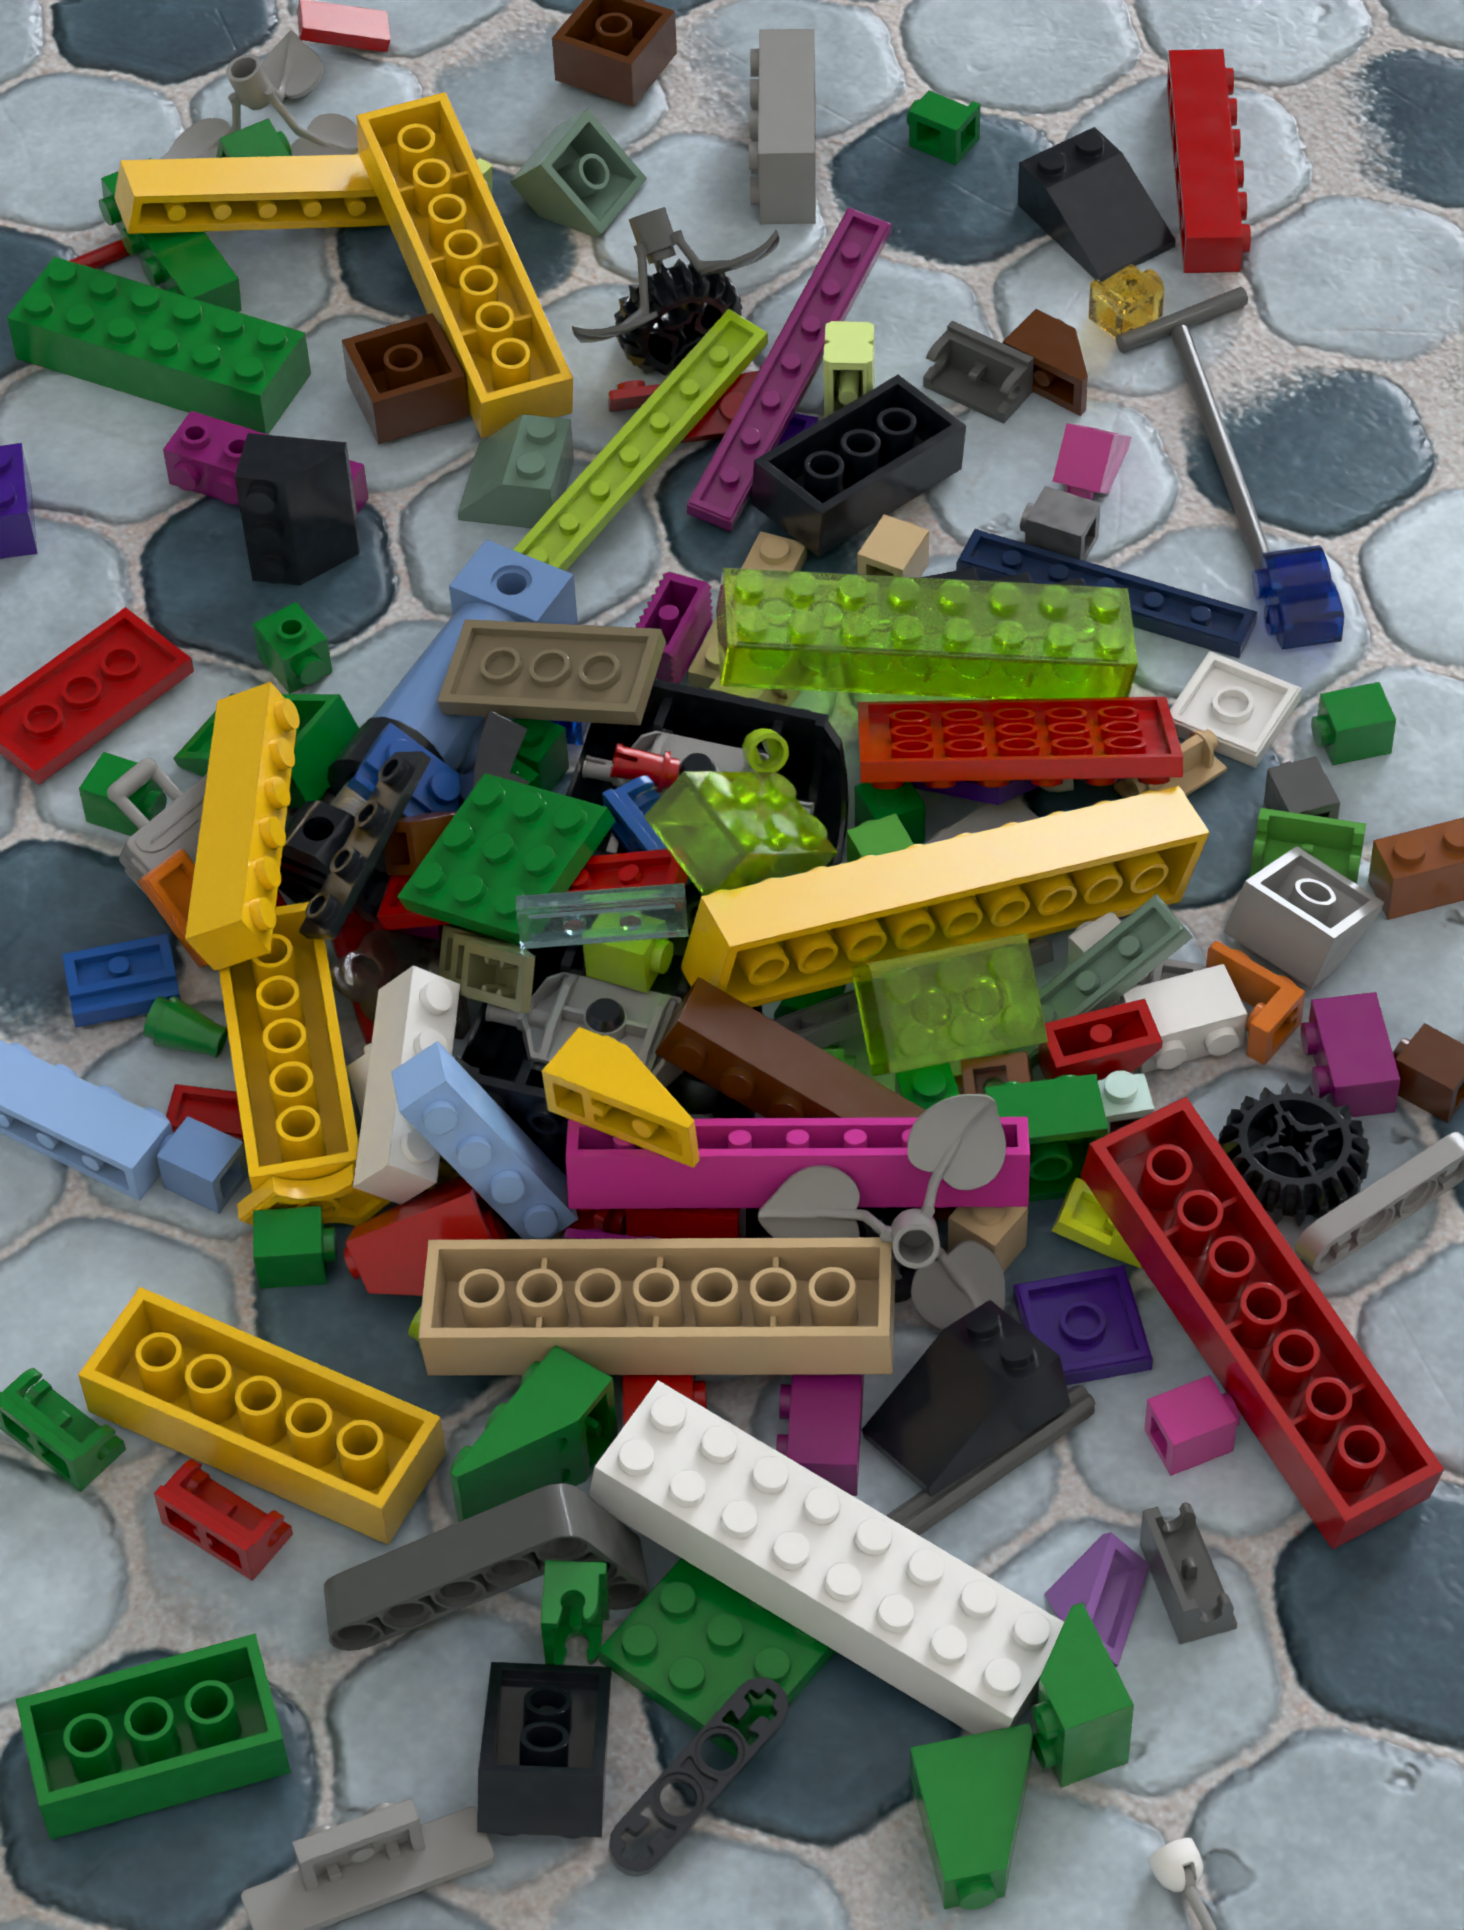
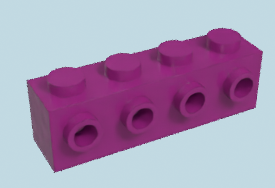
[163,411,369,515]

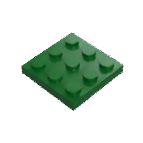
[397,773,616,948]
[598,1558,836,1759]

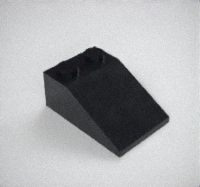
[1017,127,1176,284]
[861,1300,1071,1497]
[477,1662,612,1839]

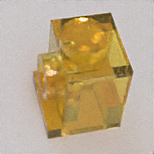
[1088,264,1164,339]

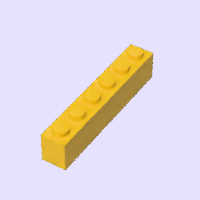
[114,154,390,234]
[185,681,300,971]

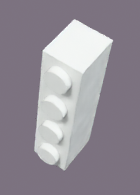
[353,966,460,1205]

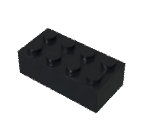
[751,374,966,557]

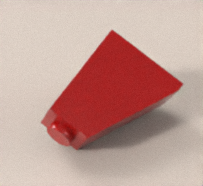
[344,1175,512,1296]

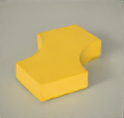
[237,1164,391,1226]

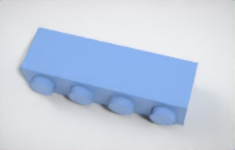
[0,1040,173,1201]
[391,1041,578,1239]

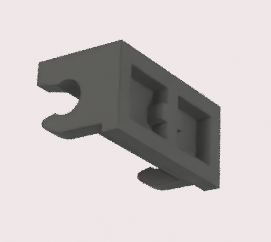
[923,321,1034,424]
[1139,1502,1237,1644]

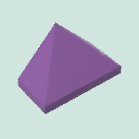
[1044,1532,1150,1666]

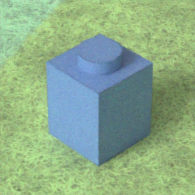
[156,1116,249,1214]

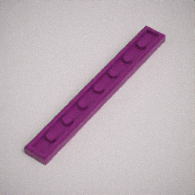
[687,207,892,531]

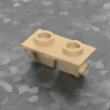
[1114,729,1227,798]

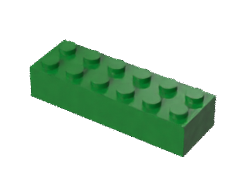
[7,256,311,434]

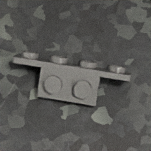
[241,1798,495,1930]

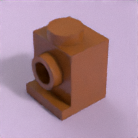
[954,1051,1033,1095]

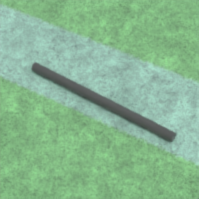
[1171,325,1277,580]

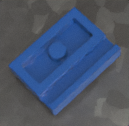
[347,723,461,817]
[62,933,181,1028]

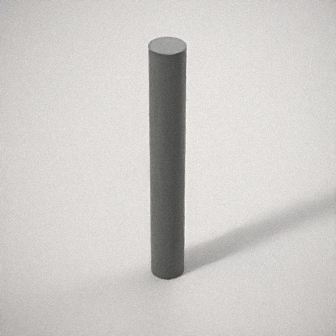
[1116,287,1248,353]

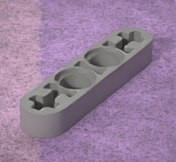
[1295,1132,1464,1273]

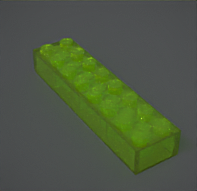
[716,568,1138,699]

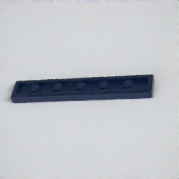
[956,529,1257,658]

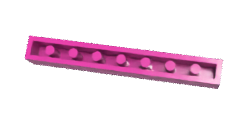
[566,1117,1030,1210]

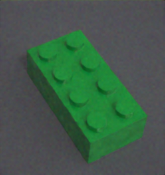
[16,1633,291,1840]

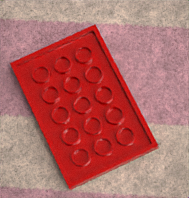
[858,696,1184,789]

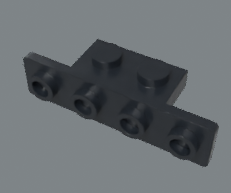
[299,751,431,940]

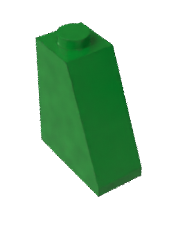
[910,1723,1034,1910]

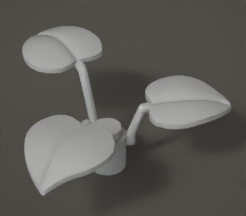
[159,30,358,159]
[758,1094,1006,1330]

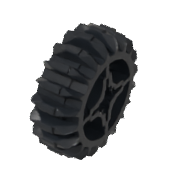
[614,258,743,376]
[1218,1083,1370,1227]

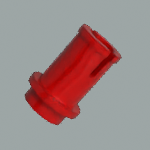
[609,743,680,793]

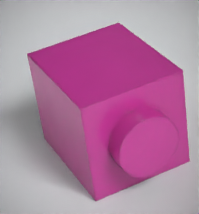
[1144,1375,1240,1476]

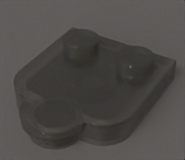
[331,930,471,1040]

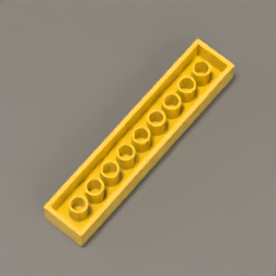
[681,786,1210,1007]

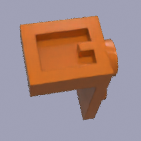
[1206,941,1305,1066]

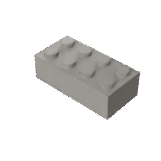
[749,29,816,224]

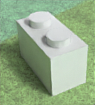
[1120,964,1247,1073]

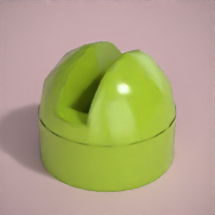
[742,728,789,774]

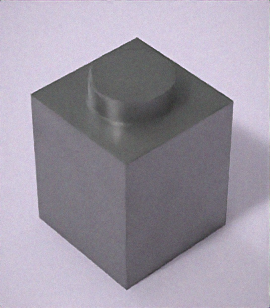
[1020,486,1100,561]

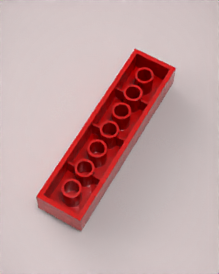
[1081,1097,1444,1550]

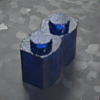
[1252,545,1345,650]

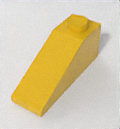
[542,1027,700,1168]

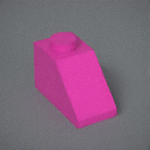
[1052,423,1132,501]

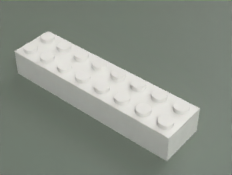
[589,1380,1064,1734]

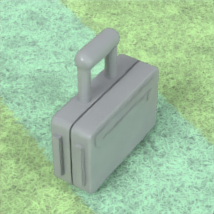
[107,758,207,897]

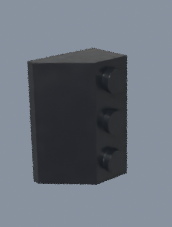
[234,433,361,585]

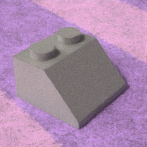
[1223,846,1385,989]

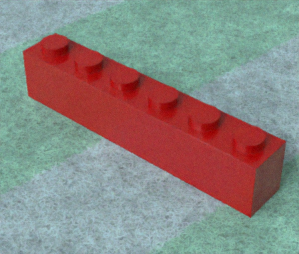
[1166,49,1251,273]

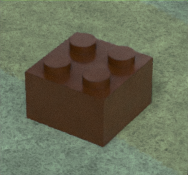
[552,0,677,107]
[342,313,469,444]

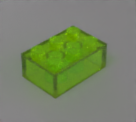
[644,771,838,896]
[851,933,1048,1076]

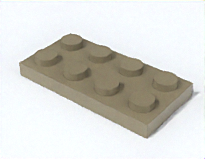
[437,619,666,725]

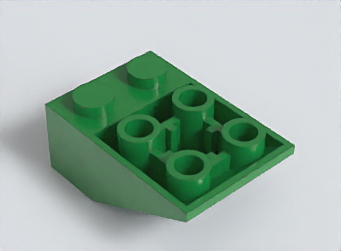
[450,1345,618,1522]

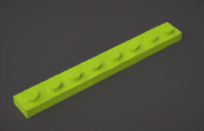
[513,309,768,571]

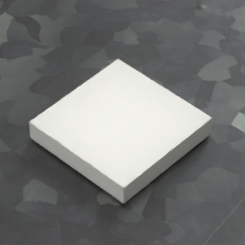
[1170,651,1302,768]

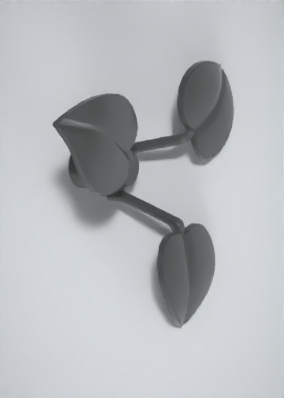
[572,207,780,343]

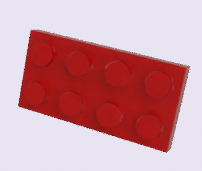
[0,607,194,785]

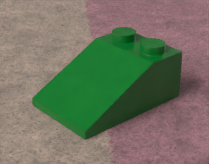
[173,694,359,809]

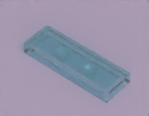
[516,883,689,949]

